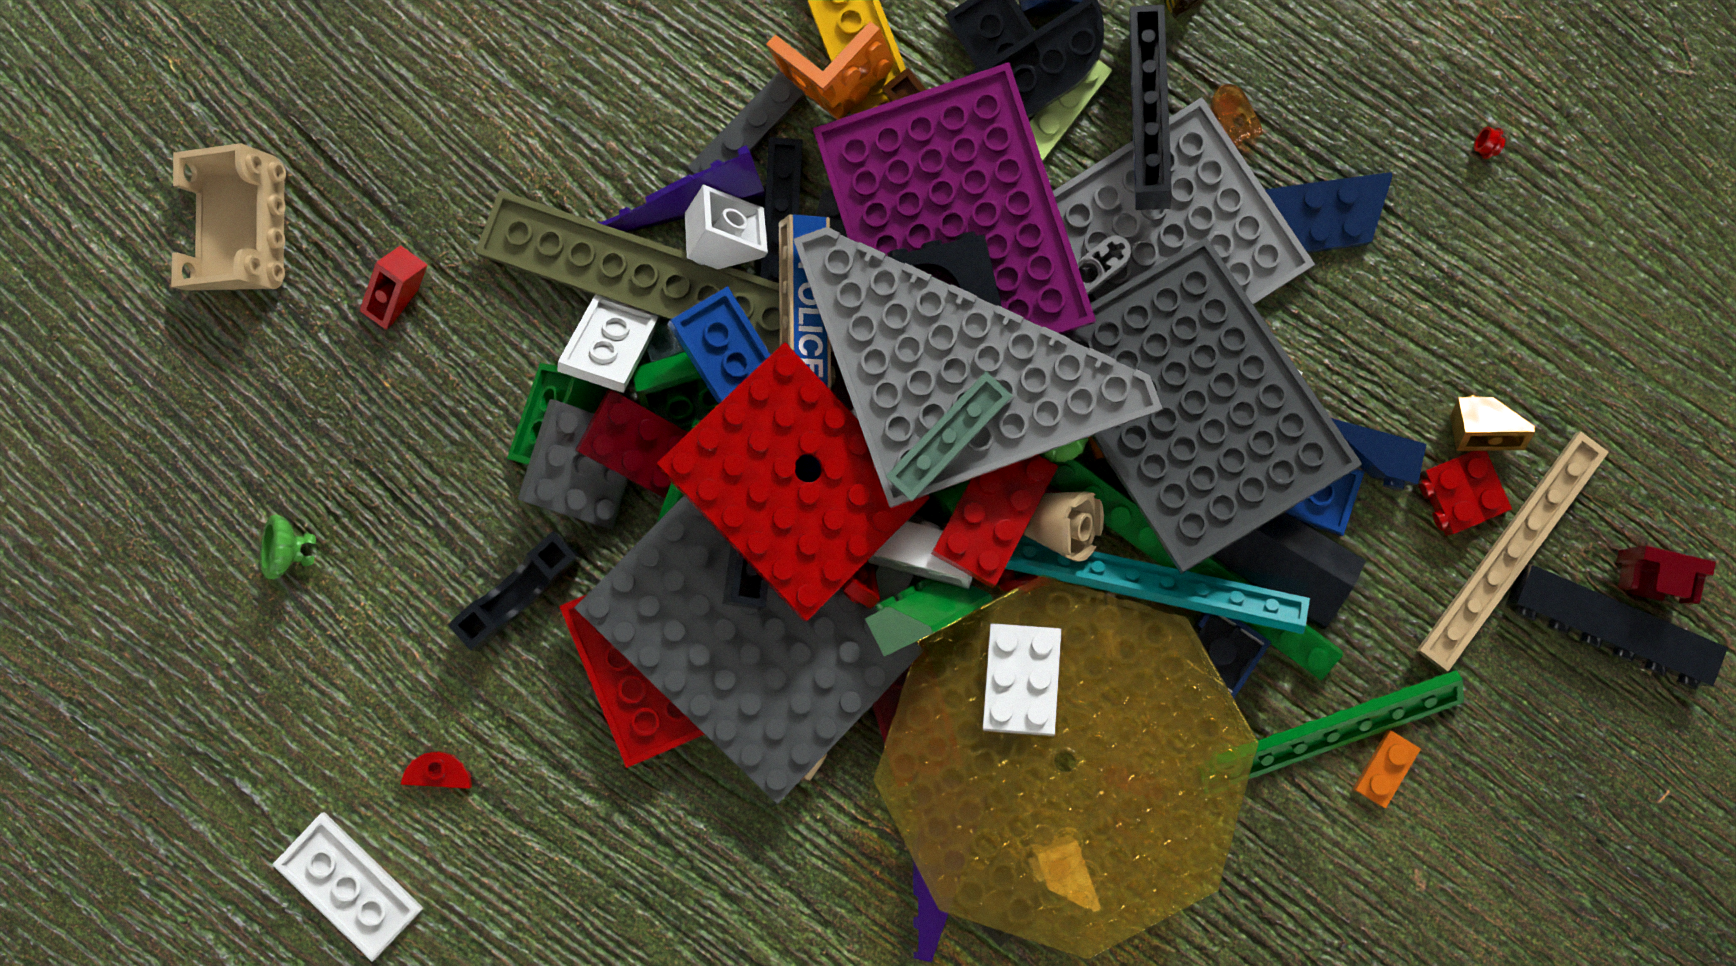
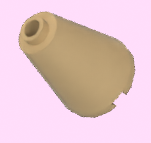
[1023,491,1104,562]

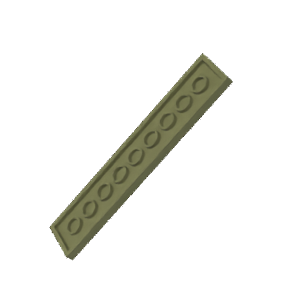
[475,190,780,354]

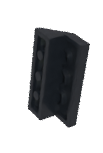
[1212,512,1366,630]

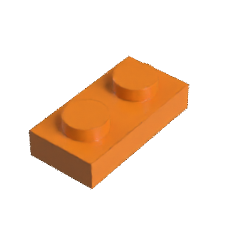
[1353,730,1421,809]

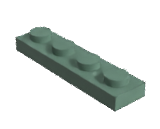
[885,371,1013,502]

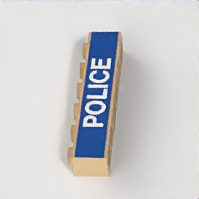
[779,214,835,390]

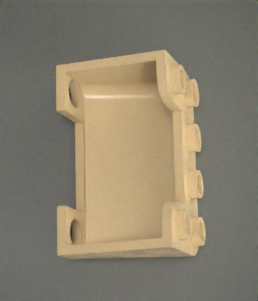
[171,143,286,291]

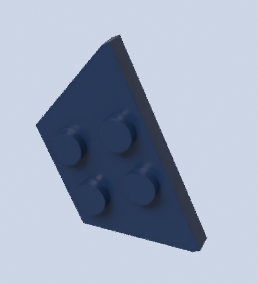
[1265,172,1392,253]

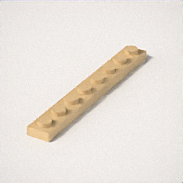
[1416,431,1609,672]

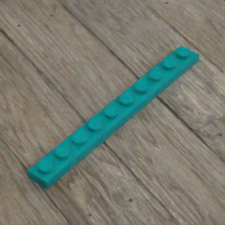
[1005,536,1310,634]

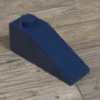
[1331,418,1426,490]

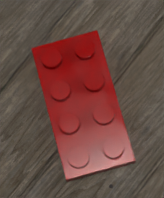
[931,455,1058,588]

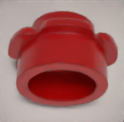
[1474,126,1506,159]

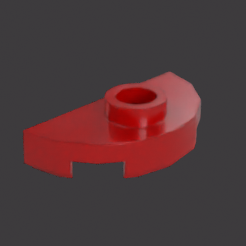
[400,751,472,789]

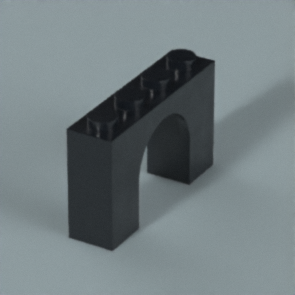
[887,232,1002,307]

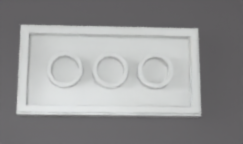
[272,812,423,962]

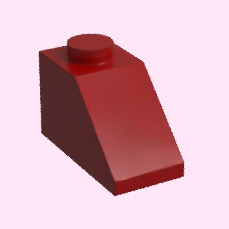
[359,245,428,330]

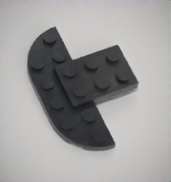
[945,0,1105,118]

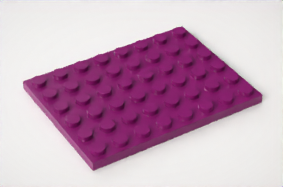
[813,62,1096,334]

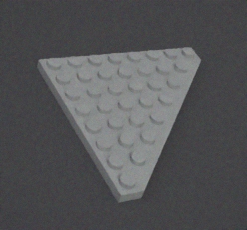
[793,227,1162,508]

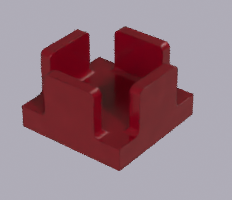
[1616,545,1716,605]

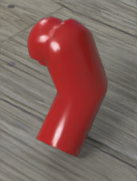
[999,569,1050,593]

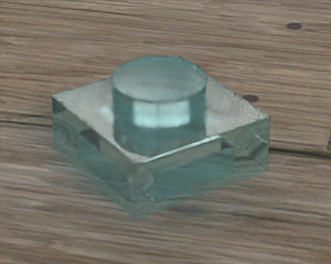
[647,321,685,362]

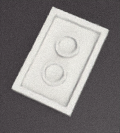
[557,294,660,393]
[983,624,1061,736]

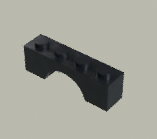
[447,531,582,651]

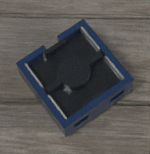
[1170,612,1271,700]

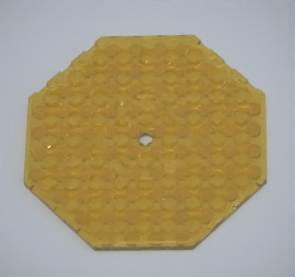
[873,575,1259,960]

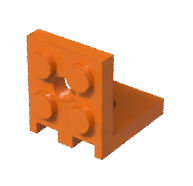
[766,21,895,120]

